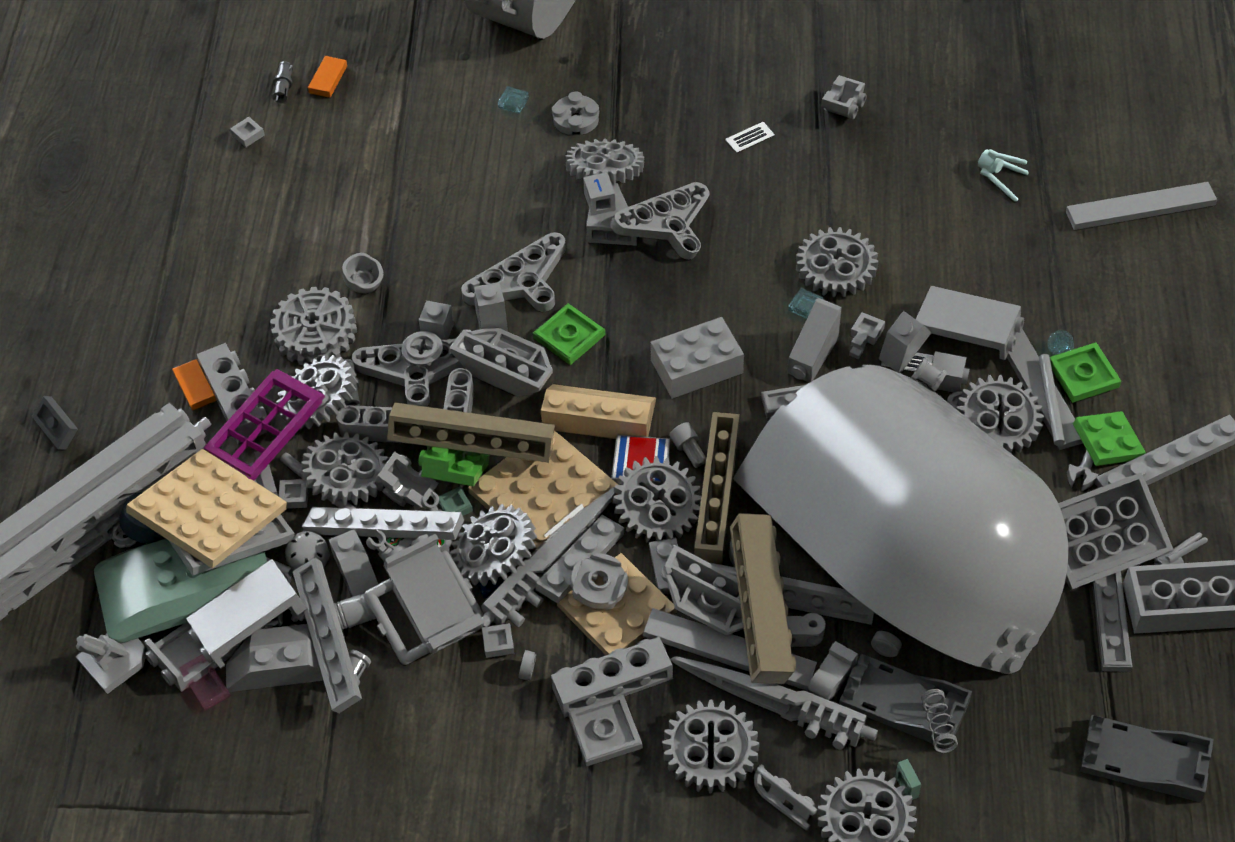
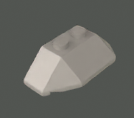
[449,328,553,397]
[663,545,744,635]
[226,624,323,692]

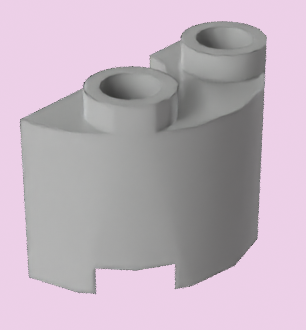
[821,75,866,119]
[376,452,439,510]

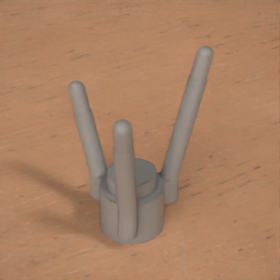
[1154,532,1208,565]

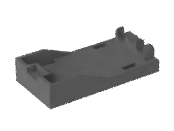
[839,654,972,749]
[1080,715,1214,803]

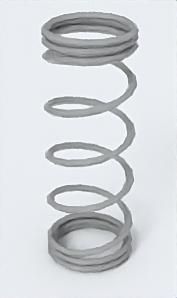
[921,689,958,753]

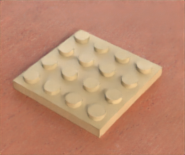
[468,430,618,551]
[126,449,287,569]

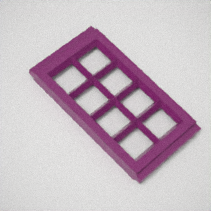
[204,369,325,481]

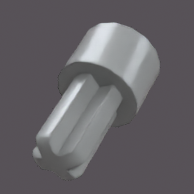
[669,422,706,468]

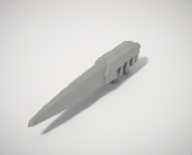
[481,487,616,627]
[670,656,878,750]

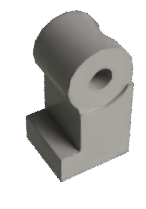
[786,613,825,647]
[808,641,858,701]

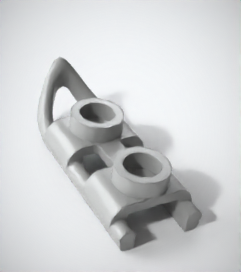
[754,764,817,831]

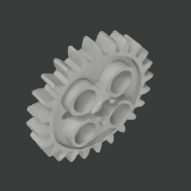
[566,139,644,185]
[796,227,878,297]
[276,355,358,429]
[956,375,1044,453]
[301,432,388,506]
[613,456,701,542]
[450,504,537,586]
[663,700,759,793]
[817,769,917,842]

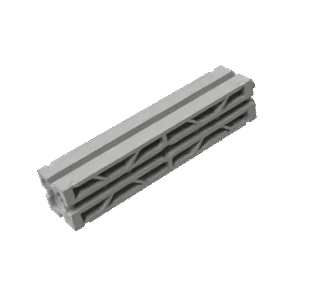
[0,403,211,620]

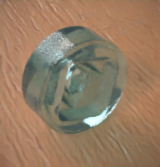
[1048,330,1074,355]

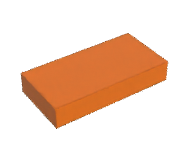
[308,56,347,98]
[172,359,216,411]

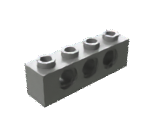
[197,343,267,444]
[551,637,673,718]

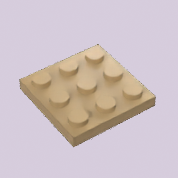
[557,553,677,655]

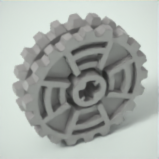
[270,287,357,365]

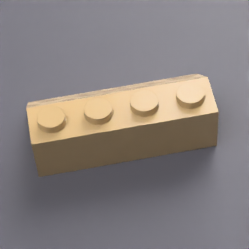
[541,384,656,439]

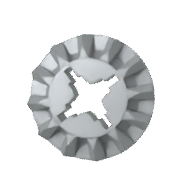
[401,331,443,367]

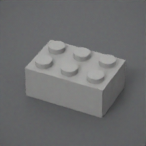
[651,317,744,399]

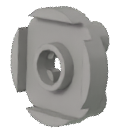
[552,91,599,135]
[570,553,628,610]

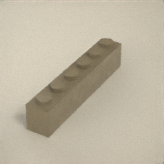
[387,403,555,463]
[694,412,740,565]
[730,514,796,684]

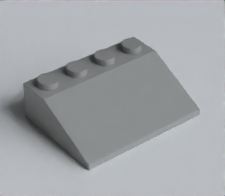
[1058,472,1174,590]

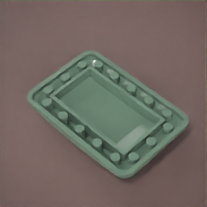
[94,538,267,643]

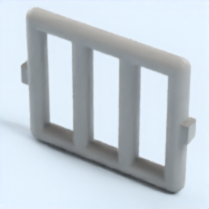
[364,550,484,665]

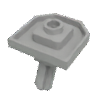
[76,634,147,694]

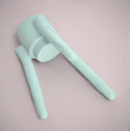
[978,149,1029,202]

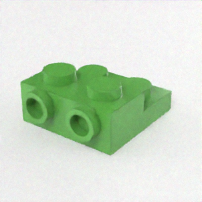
[418,446,489,486]

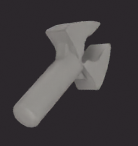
[1067,450,1098,491]

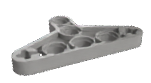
[610,182,710,260]
[461,232,566,312]
[352,339,464,407]

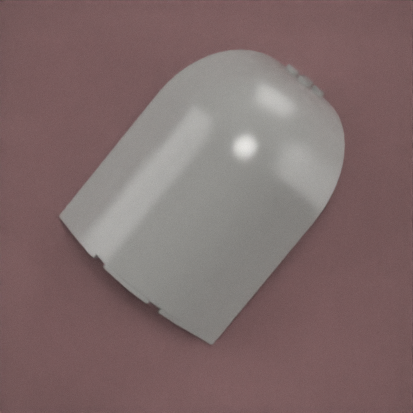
[733,365,1068,674]

